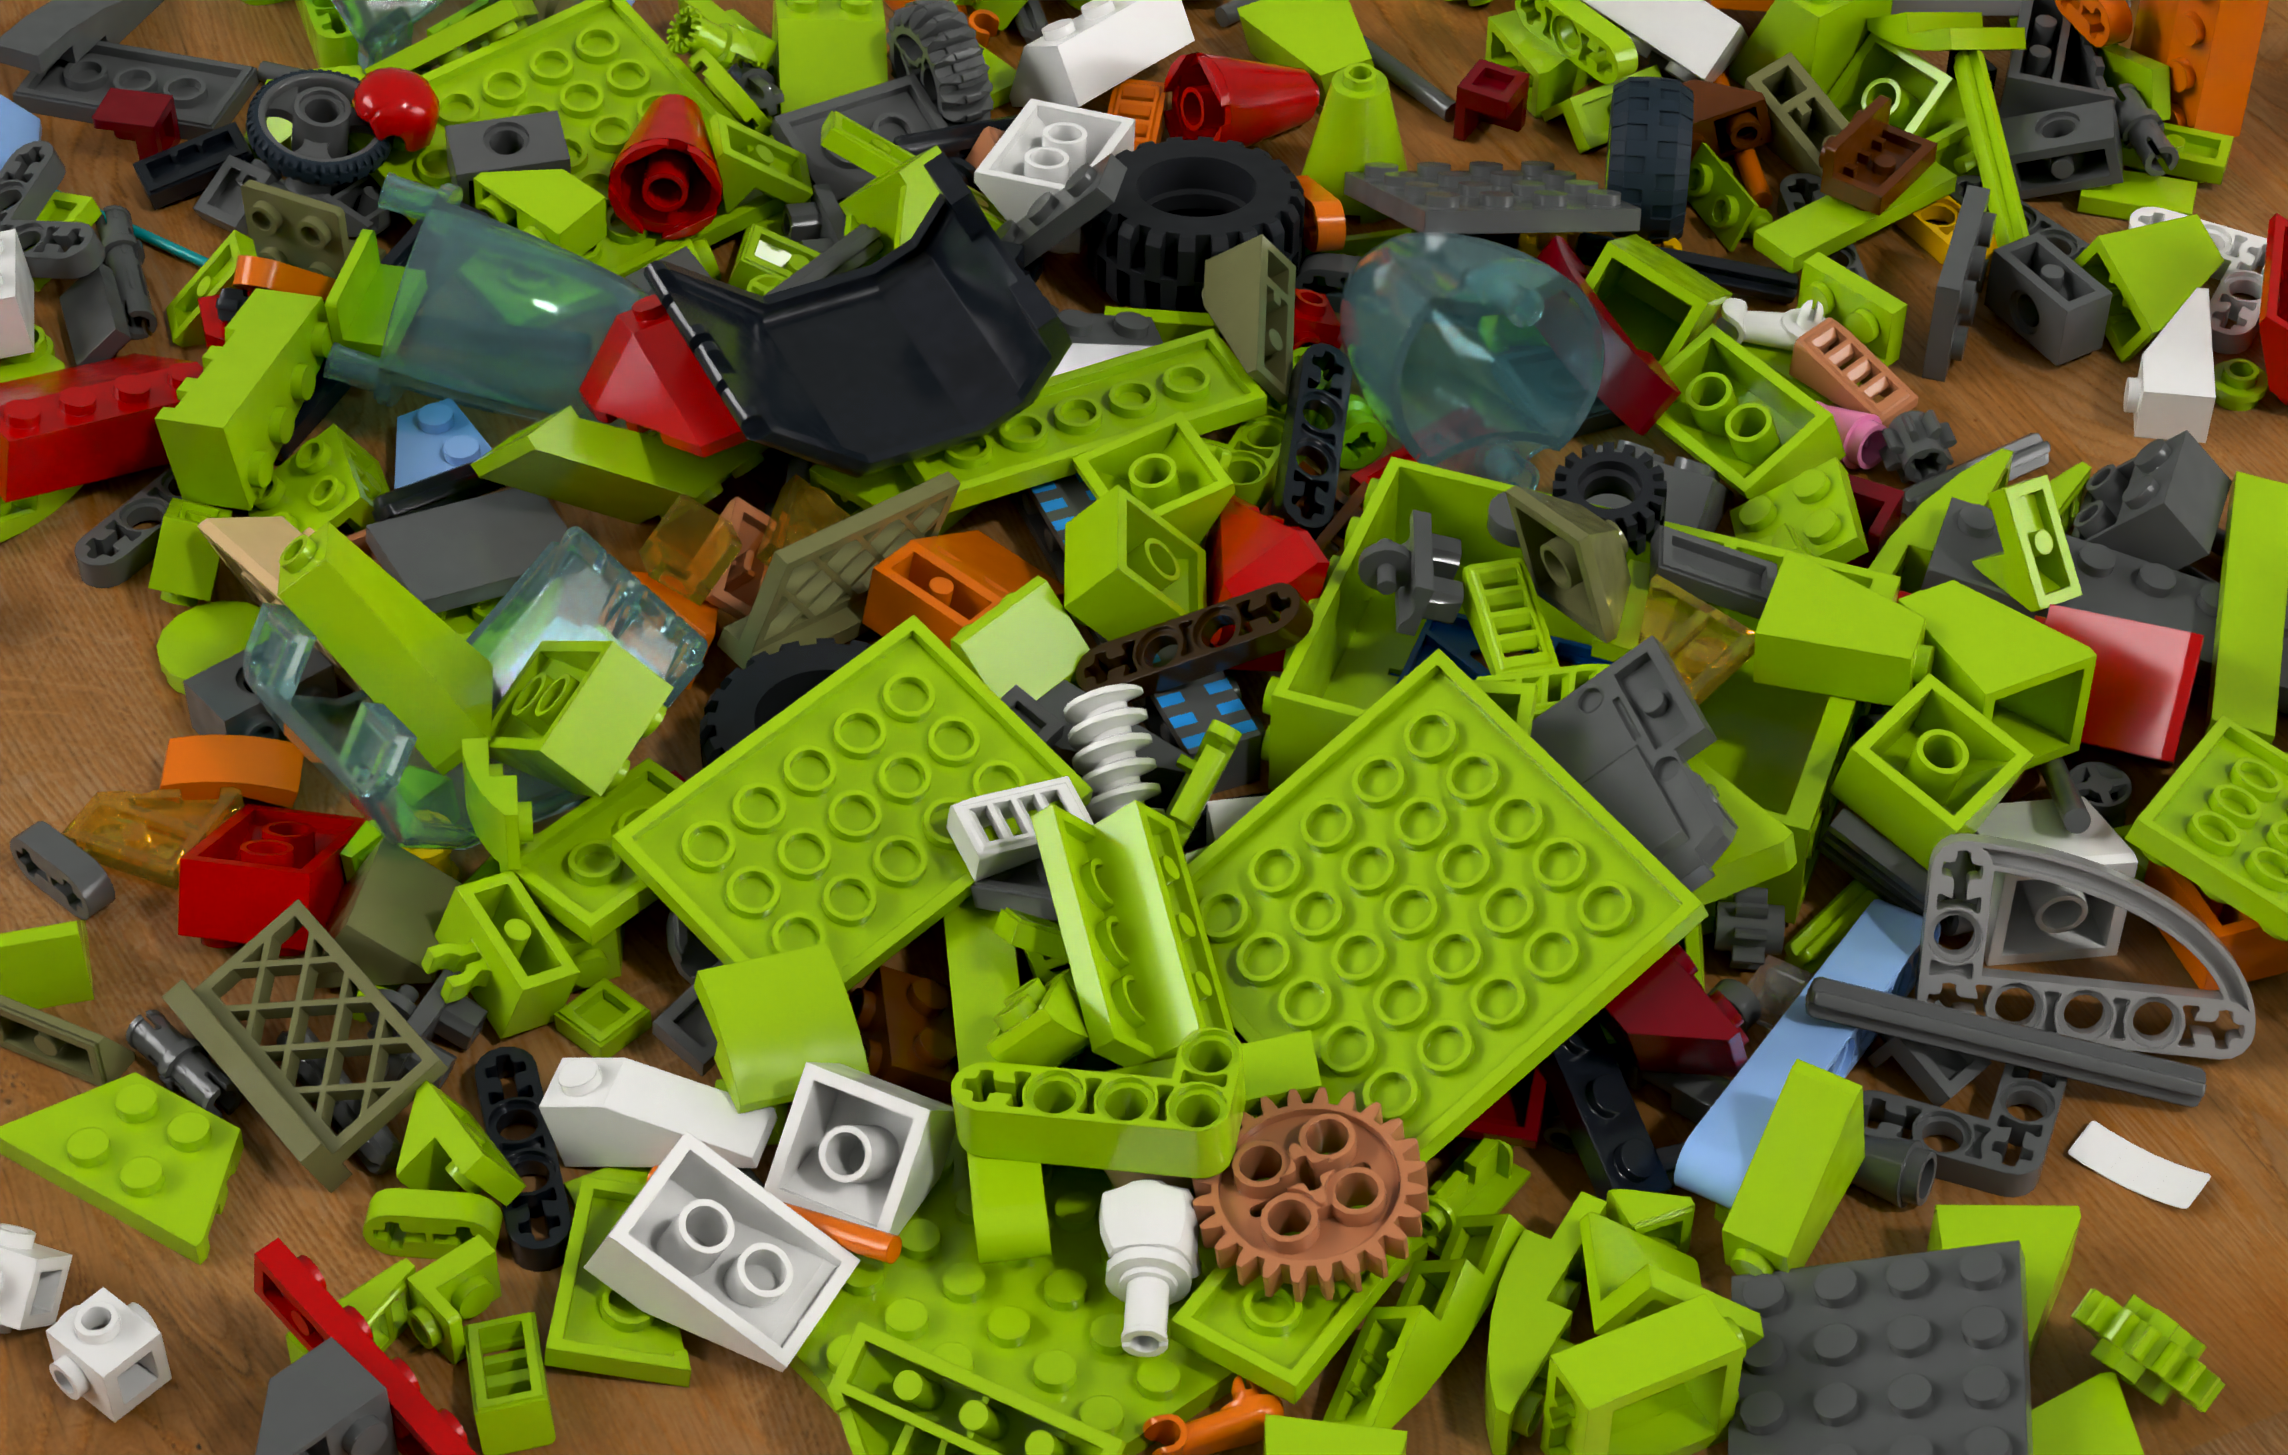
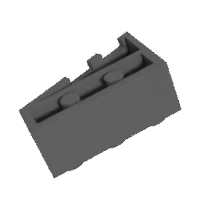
[1999,0,2117,125]

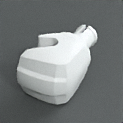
[1099,1179,1202,1357]

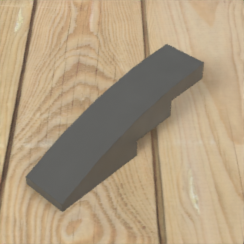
[0,0,164,74]

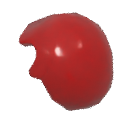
[352,67,440,152]

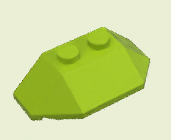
[827,1321,1127,1455]

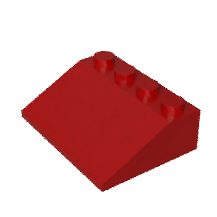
[0,353,203,503]

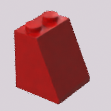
[2034,604,2204,765]

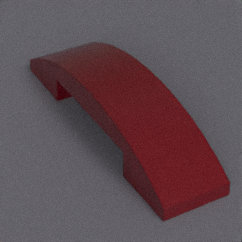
[1520,235,1681,436]

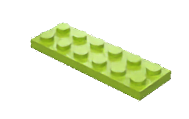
[902,328,1267,513]

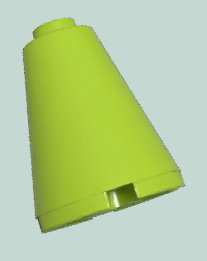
[1301,63,1408,224]

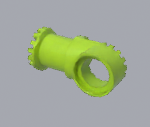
[666,6,777,70]

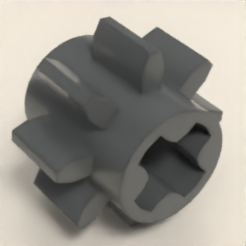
[1879,410,1957,484]
[1713,887,1785,970]

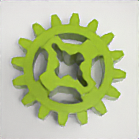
[2071,1288,2226,1413]

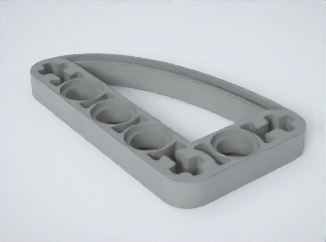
[1915,833,2256,1060]

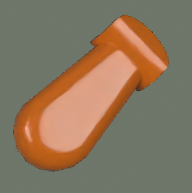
[1143,1375,1284,1455]

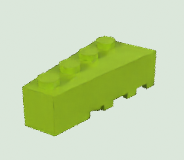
[154,288,334,511]

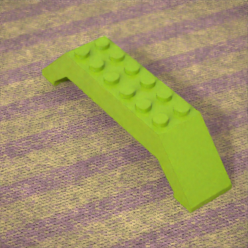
[470,145,942,524]

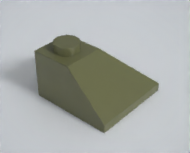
[1505,485,1631,644]

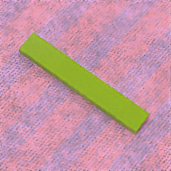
[2205,471,2288,744]

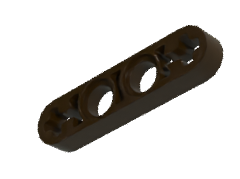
[1076,583,1314,703]

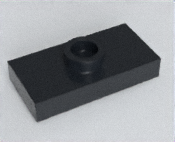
[132,122,255,210]

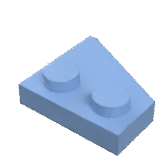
[394,397,492,489]

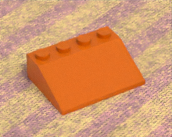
[2130,0,2269,138]

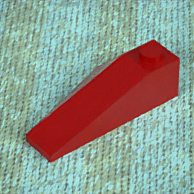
[579,294,749,458]
[1205,495,1330,672]

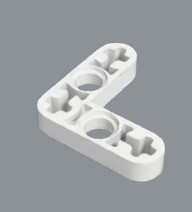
[2128,207,2267,354]

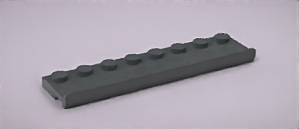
[1920,497,2288,714]

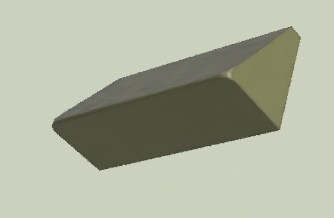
[0,995,136,1086]

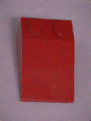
[178,804,368,956]

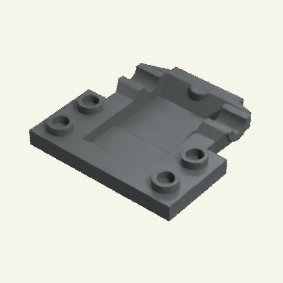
[1530,635,1738,892]

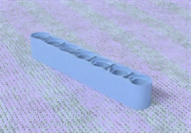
[1674,899,1941,1209]

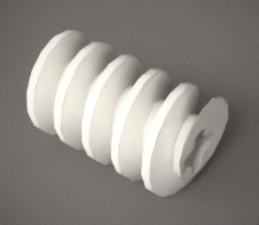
[1063,683,1165,824]

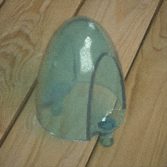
[323,172,650,428]
[1340,232,1604,490]

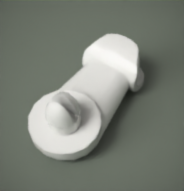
[1715,298,1826,351]

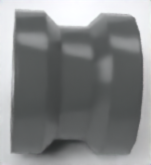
[2070,762,2132,828]

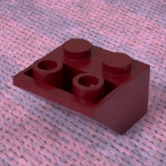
[1596,943,1749,1077]

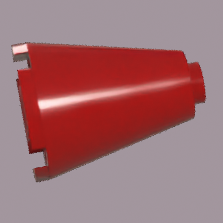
[1164,52,1320,148]
[608,94,723,240]

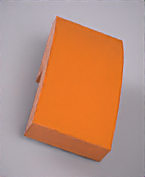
[158,734,305,809]

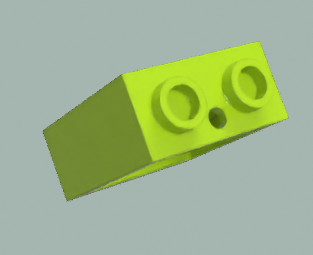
[1540,1293,1746,1455]

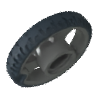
[246,69,395,186]

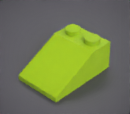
[771,0,888,115]
[488,640,674,797]

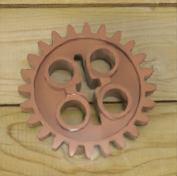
[1192,1087,1429,1302]

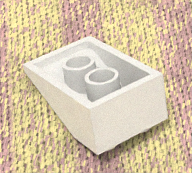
[583,1131,861,1372]

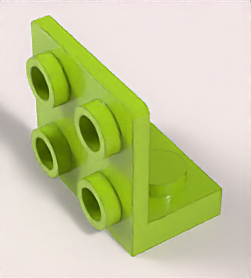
[1740,252,1908,405]
[247,423,390,533]
[1579,1211,1764,1351]

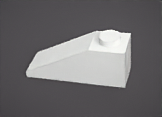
[2123,288,2216,443]
[539,1057,778,1168]

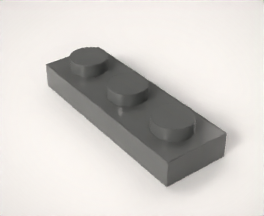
[996,153,1127,268]

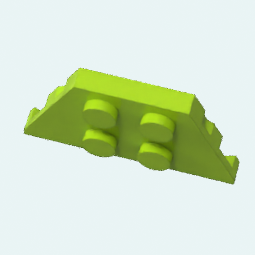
[0,1072,244,1265]

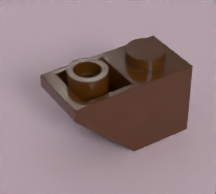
[1682,79,1774,164]

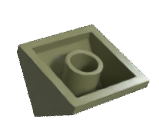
[315,837,463,988]

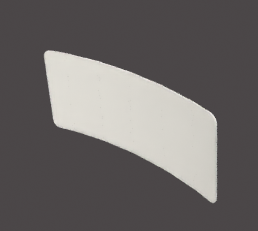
[2068,1121,2211,1209]

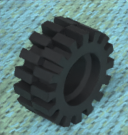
[1552,442,1667,558]

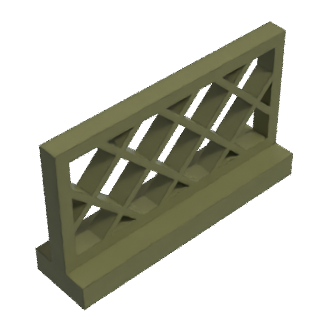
[717,471,961,670]
[162,899,449,1193]

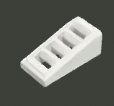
[946,776,1094,882]

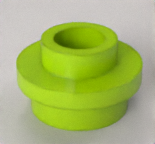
[2214,358,2268,411]

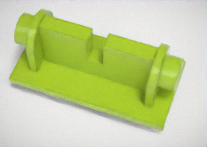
[1687,142,1773,252]
[1421,1138,1531,1256]

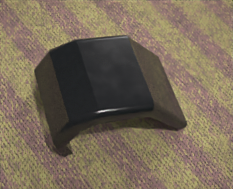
[643,152,1072,478]

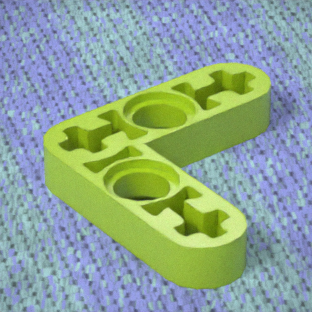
[1515,0,1638,85]

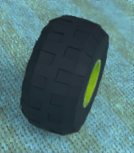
[1604,77,1694,244]

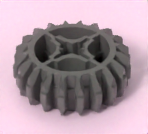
[886,0,994,127]

